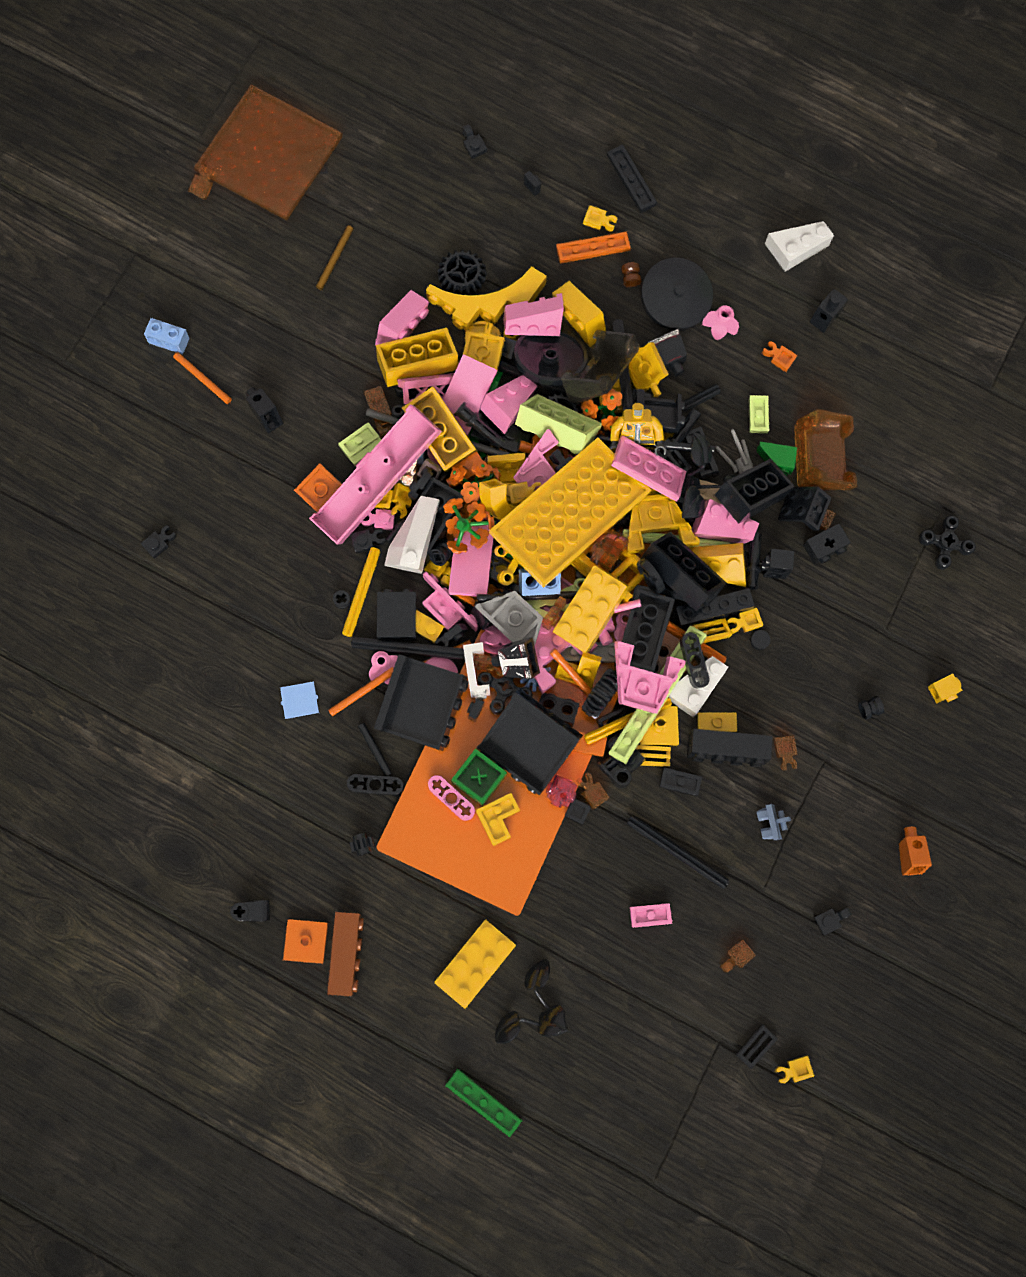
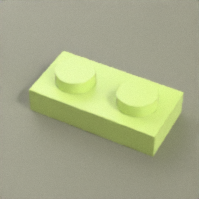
[749,395,769,433]

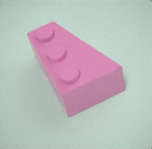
[375,290,429,346]
[504,293,564,336]
[480,375,537,434]
[691,499,759,544]

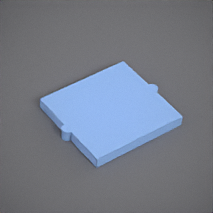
[280,681,319,719]

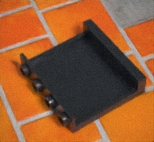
[374,654,469,751]
[476,689,583,795]

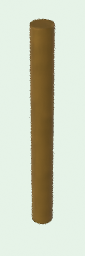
[316,225,353,290]

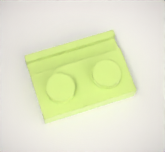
[338,423,381,466]

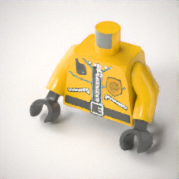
[608,403,666,456]

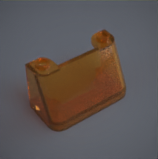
[795,409,857,490]

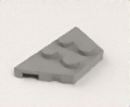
[475,591,543,646]

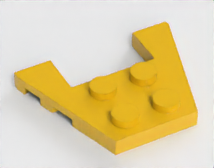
[626,494,700,554]

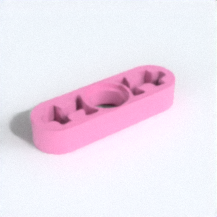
[428,776,475,821]

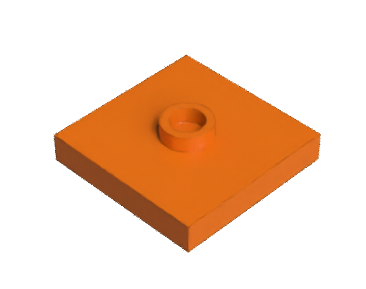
[294,463,342,512]
[283,919,328,964]

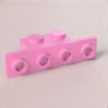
[422,572,478,632]

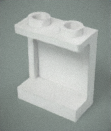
[463,642,490,700]

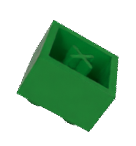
[451,748,507,806]

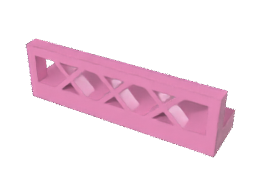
[398,373,454,404]

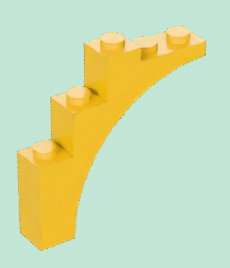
[426,267,547,331]

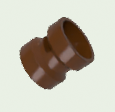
[621,262,642,287]

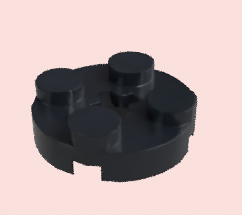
[408,466,437,503]

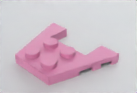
[513,429,559,491]
[534,618,598,694]
[614,641,686,713]

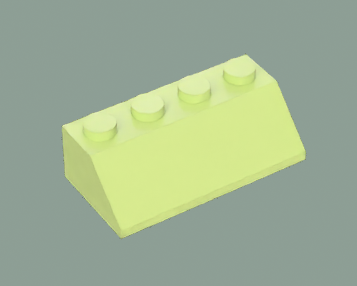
[515,394,602,454]

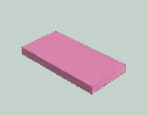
[443,354,498,436]
[611,435,686,501]
[448,525,494,596]

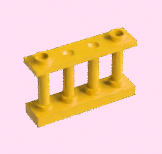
[571,531,645,604]

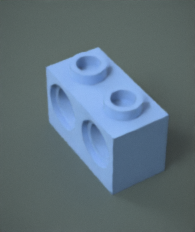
[144,318,190,355]
[519,569,561,596]

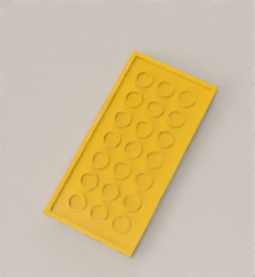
[489,438,652,588]

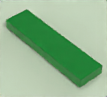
[445,1069,522,1137]

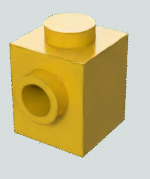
[928,674,962,704]

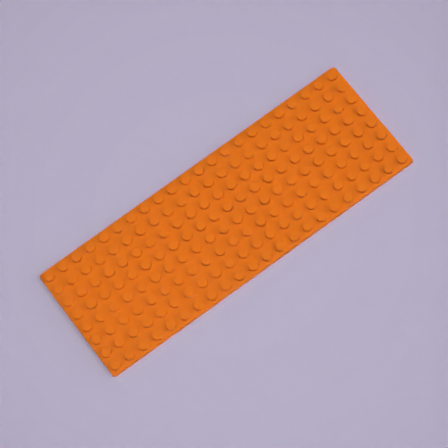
[377,517,679,916]

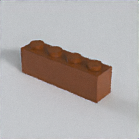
[327,912,364,996]

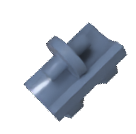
[757,804,791,841]

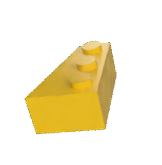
[552,281,607,347]
[688,543,746,587]

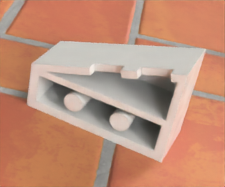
[765,221,834,271]
[669,656,728,718]

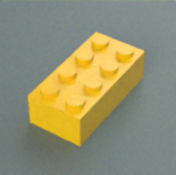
[376,328,458,387]
[402,386,478,472]
[553,565,631,653]

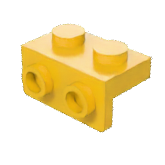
[488,453,526,483]

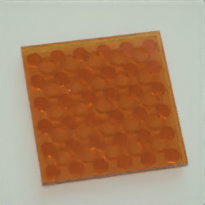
[194,85,343,221]

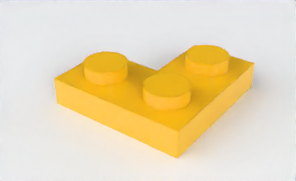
[554,652,602,689]
[476,793,520,846]

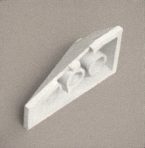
[385,496,440,574]

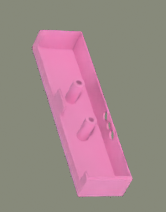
[309,404,442,544]

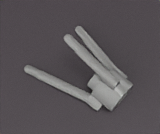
[716,429,753,474]

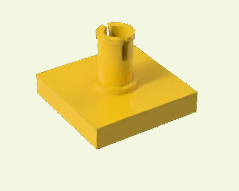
[639,706,679,746]

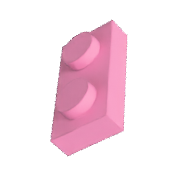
[630,904,672,928]

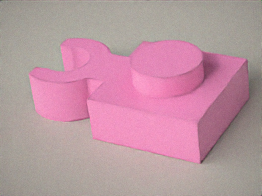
[361,509,395,531]

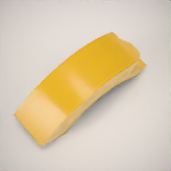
[479,479,522,520]

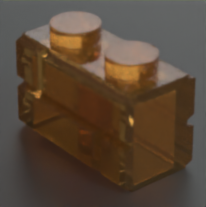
[590,529,629,572]

